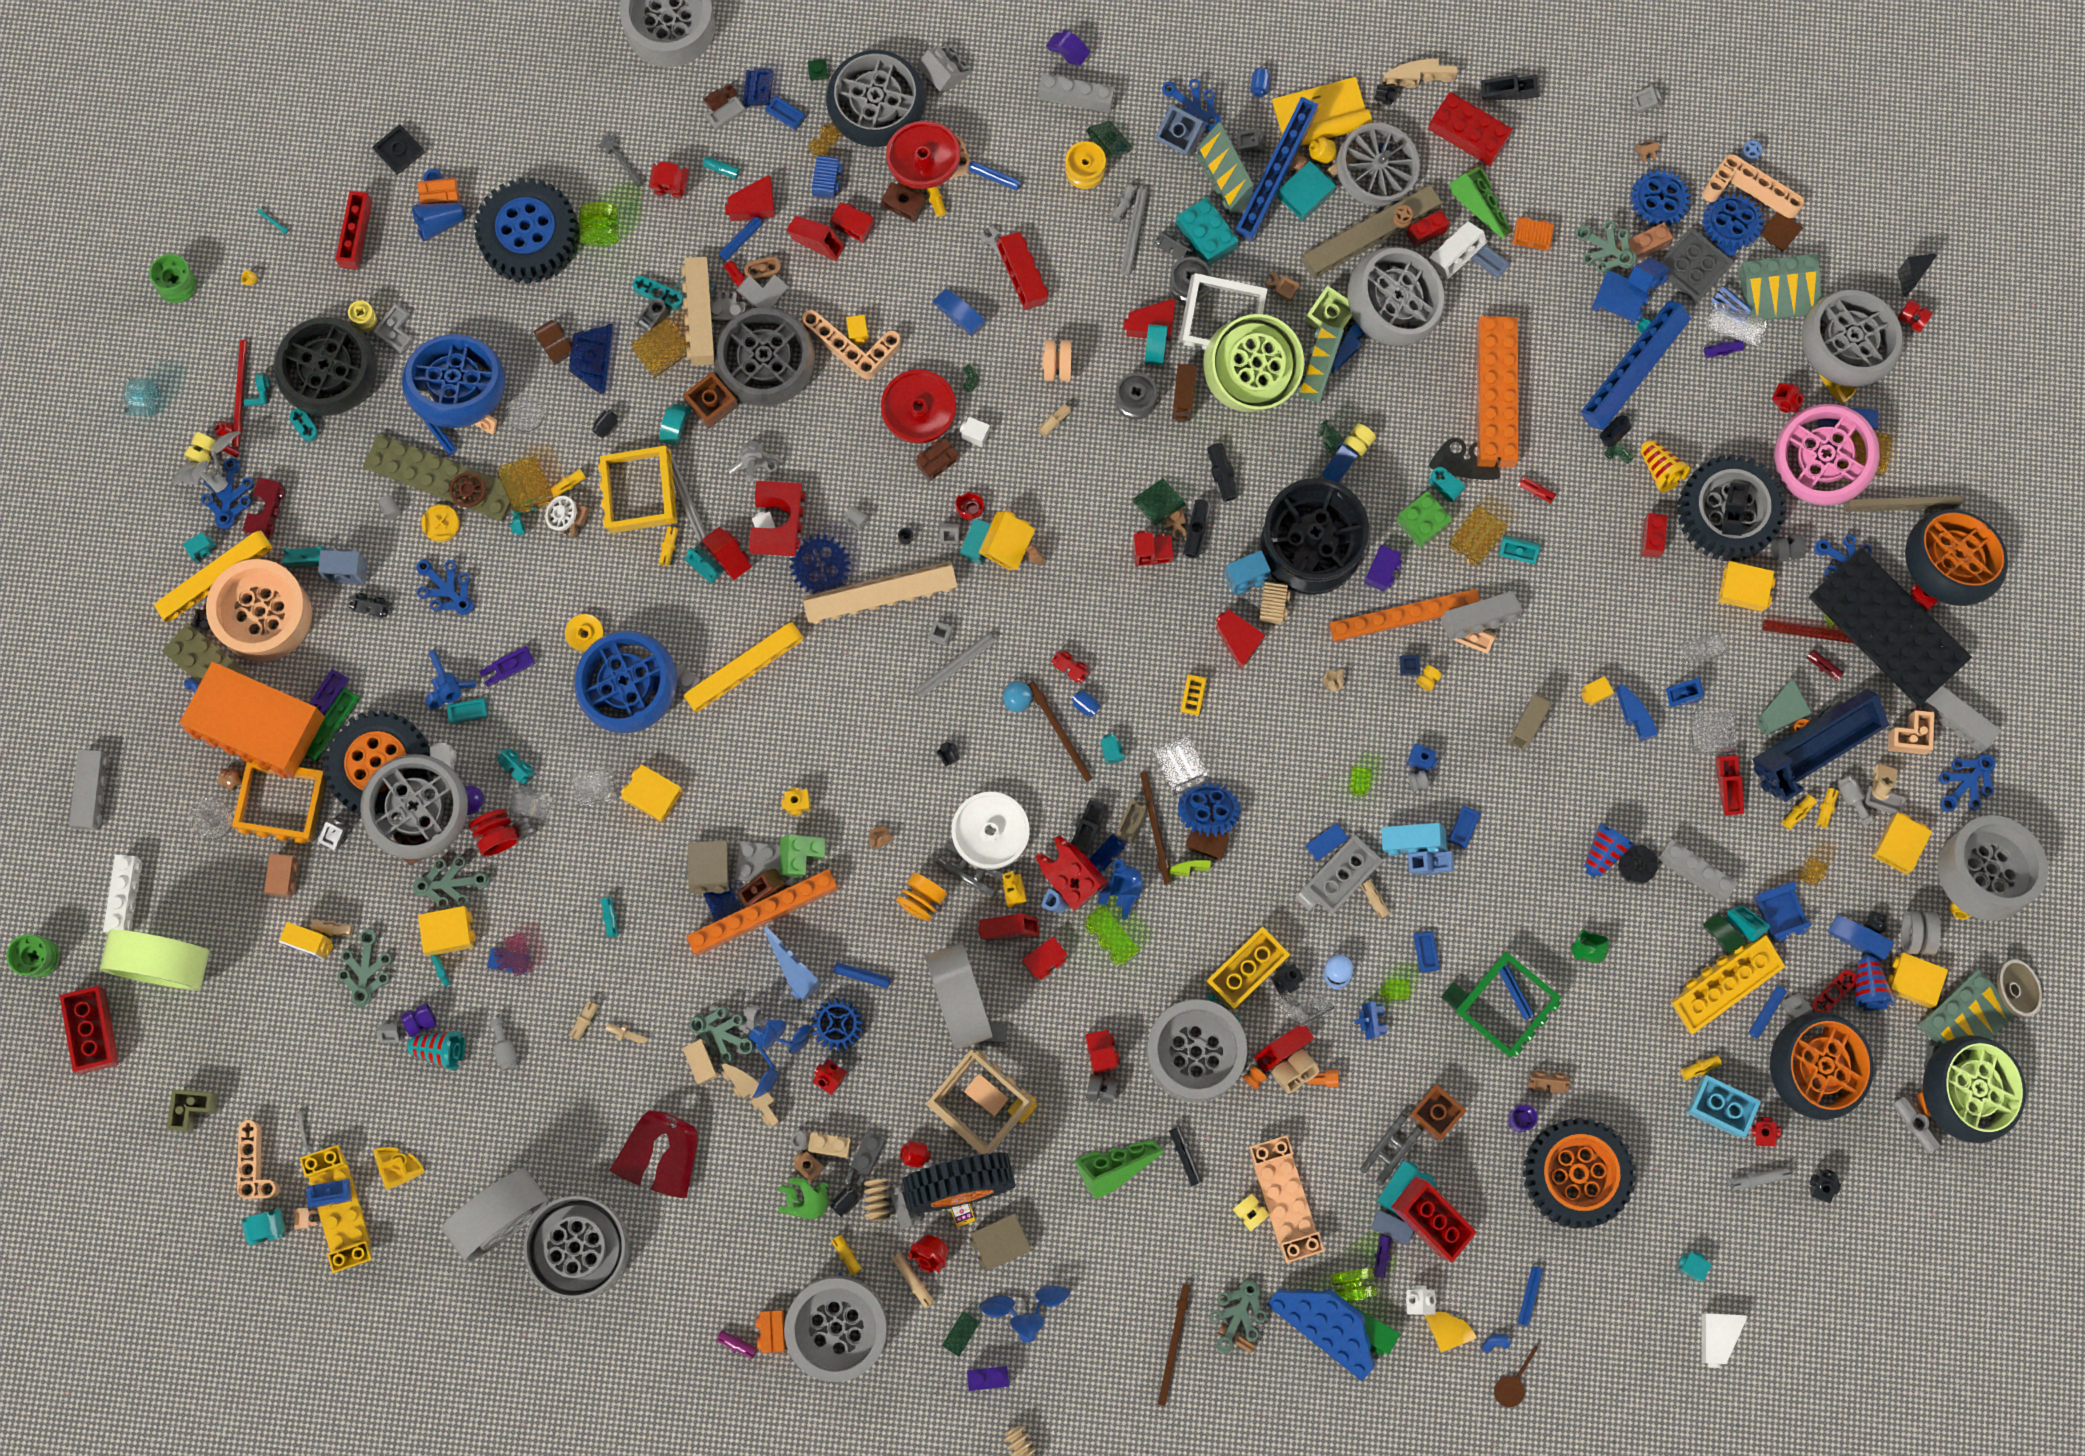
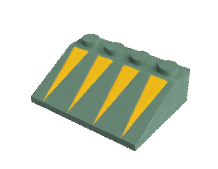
[1196,122,1254,216]
[1738,254,1821,322]
[1296,324,1344,403]
[1917,969,2015,1065]

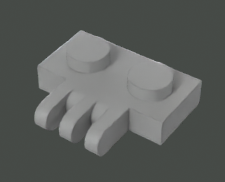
[710,290,746,322]

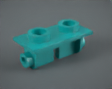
[684,546,724,584]
[497,748,536,785]

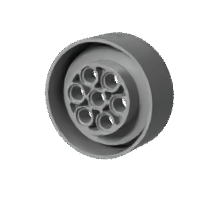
[620,0,716,67]
[1938,815,2048,921]
[924,943,993,1050]
[1146,999,1247,1103]
[441,1168,549,1263]
[524,1196,630,1300]
[784,1275,887,1382]

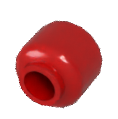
[900,1140,931,1168]

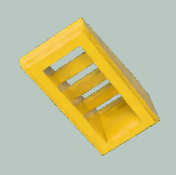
[1180,674,1207,716]

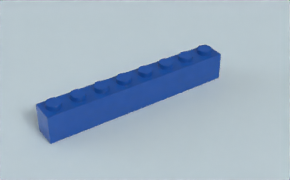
[1236,96,1318,242]
[1580,301,1691,430]

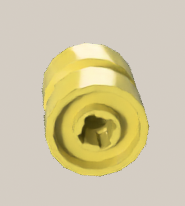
[348,300,378,332]
[1341,423,1376,459]
[184,432,215,463]
[1232,1194,1270,1231]

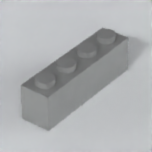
[1038,73,1114,113]
[1441,591,1523,640]
[1921,686,2002,752]
[69,750,109,831]
[1657,839,1738,903]

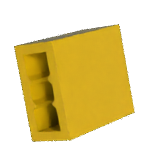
[978,510,1035,570]
[1718,561,1776,612]
[621,764,683,823]
[1872,813,1932,875]
[418,906,476,957]
[1887,952,1948,1008]

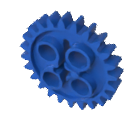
[1630,169,1691,227]
[1702,193,1764,250]
[1177,782,1241,837]

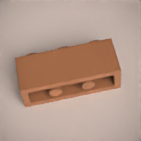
[1612,223,1673,270]

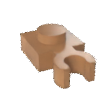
[1264,272,1300,302]
[562,503,590,538]
[1162,505,1186,540]
[1025,544,1047,566]

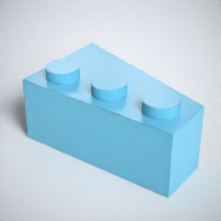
[1382,823,1448,856]

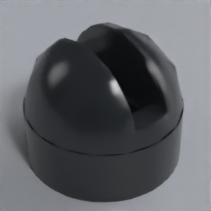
[898,528,913,545]

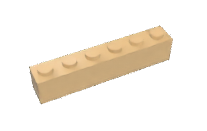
[681,257,714,366]

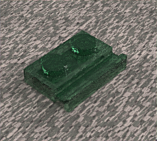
[1317,420,1344,456]

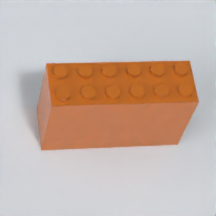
[179,661,325,779]

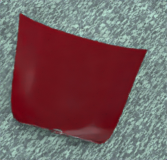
[609,1111,698,1198]

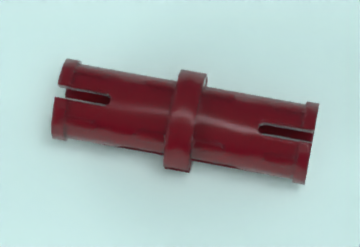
[1806,649,1844,682]

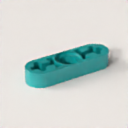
[632,276,683,310]

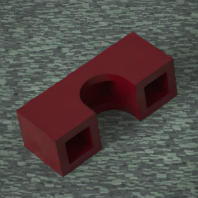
[242,477,286,541]

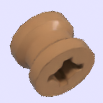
[1393,205,1413,228]

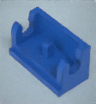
[306,1179,352,1208]

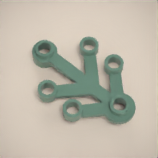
[1576,220,1637,274]
[413,857,490,910]
[338,930,393,1007]
[690,1007,756,1063]
[1209,1280,1267,1354]

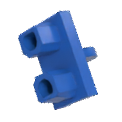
[1354,1001,1387,1040]

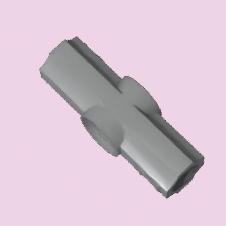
[1892,1094,1943,1154]

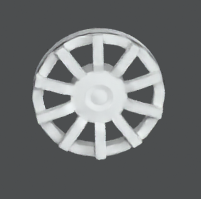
[545,496,578,531]

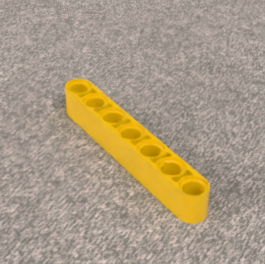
[154,531,272,622]
[684,622,804,712]

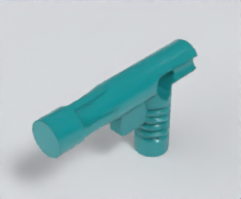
[430,954,451,987]

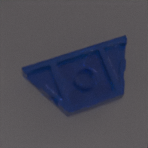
[568,324,613,395]

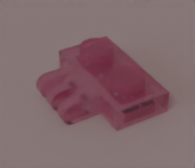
[494,933,534,977]

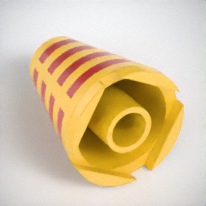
[1640,440,1691,493]

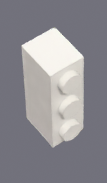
[1429,221,1487,279]

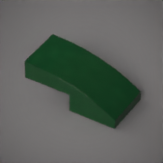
[1703,913,1746,955]

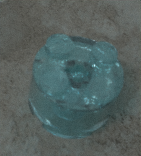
[124,378,159,417]

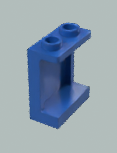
[1591,270,1650,326]
[1754,881,1812,942]

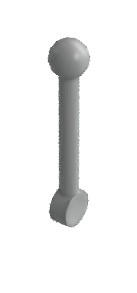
[296,1111,310,1152]

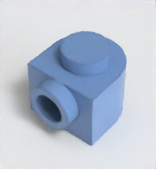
[1041,888,1068,913]

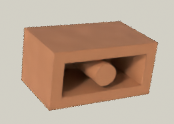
[264,854,299,897]

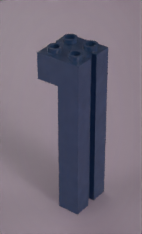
[1752,689,1890,802]

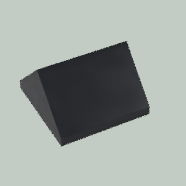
[1897,254,1937,297]

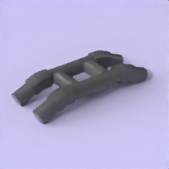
[934,840,1005,897]
[1360,1113,1423,1186]

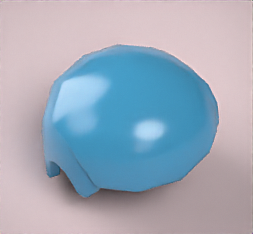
[1003,681,1032,713]

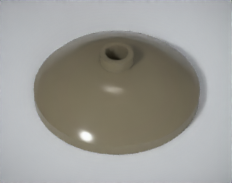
[1997,959,2042,1018]

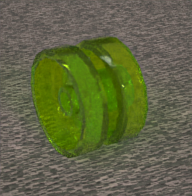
[1330,1267,1378,1303]

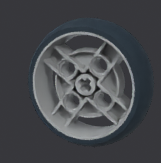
[826,50,925,147]

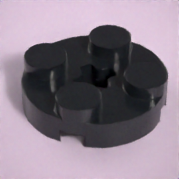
[1618,845,1658,885]

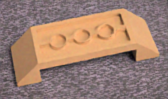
[1249,1135,1325,1263]

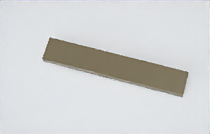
[1844,496,1963,512]

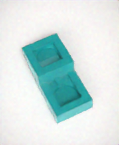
[1144,324,1167,365]

